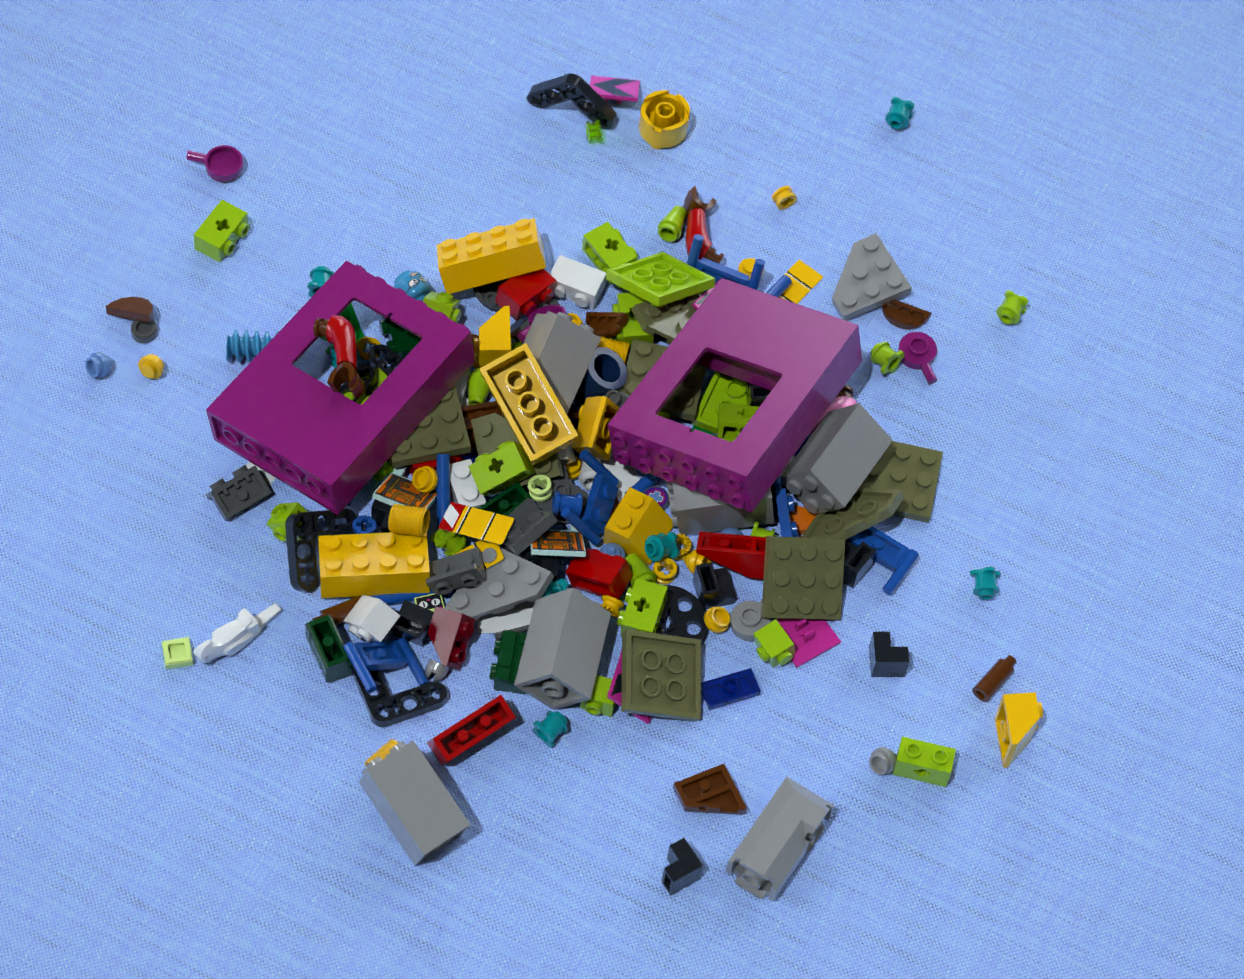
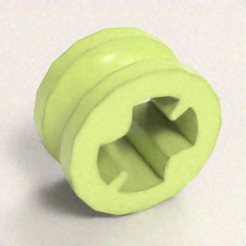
[528,475,553,502]

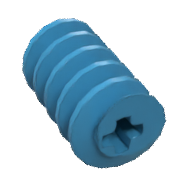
[226,329,278,363]

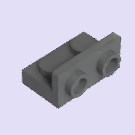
[205,465,272,520]
[500,498,557,555]
[426,547,486,595]

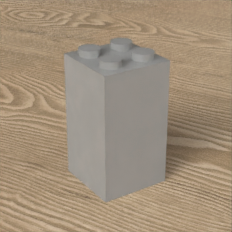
[523,311,601,414]
[781,403,893,515]
[667,482,774,535]
[514,588,611,710]
[359,740,470,866]

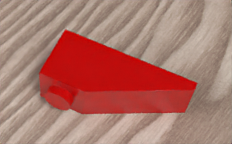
[696,531,766,579]

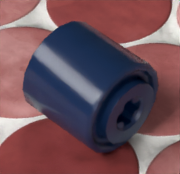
[574,347,627,405]

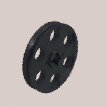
[640,585,707,645]

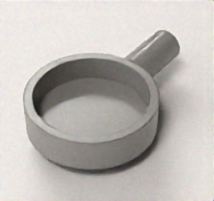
[730,599,771,641]

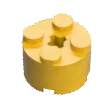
[639,90,690,150]

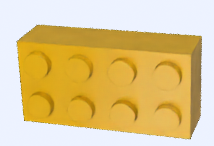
[437,218,546,294]
[479,343,579,466]
[318,532,430,598]

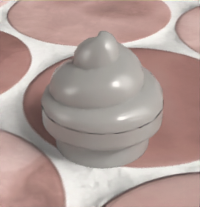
[869,747,896,775]

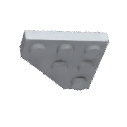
[832,233,912,321]
[444,548,554,621]

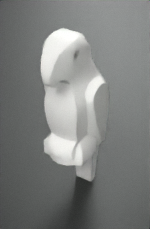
[194,603,282,663]

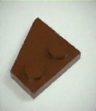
[673,763,747,814]

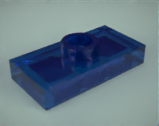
[701,668,761,710]

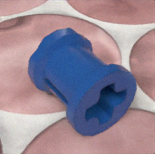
[552,491,582,517]
[352,515,377,534]

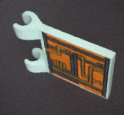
[372,465,437,508]
[530,524,586,557]

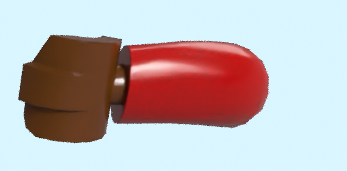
[683,186,724,264]
[313,315,365,398]

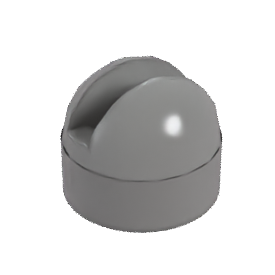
[425,658,449,682]

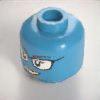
[394,270,431,301]

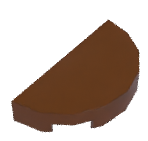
[105,296,154,323]
[882,300,932,330]
[585,312,629,339]

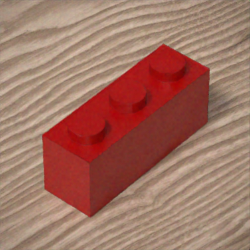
[426,695,516,766]

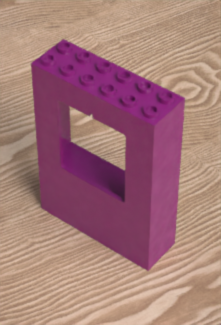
[206,260,475,515]
[608,278,862,512]

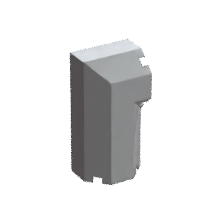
[726,777,834,901]

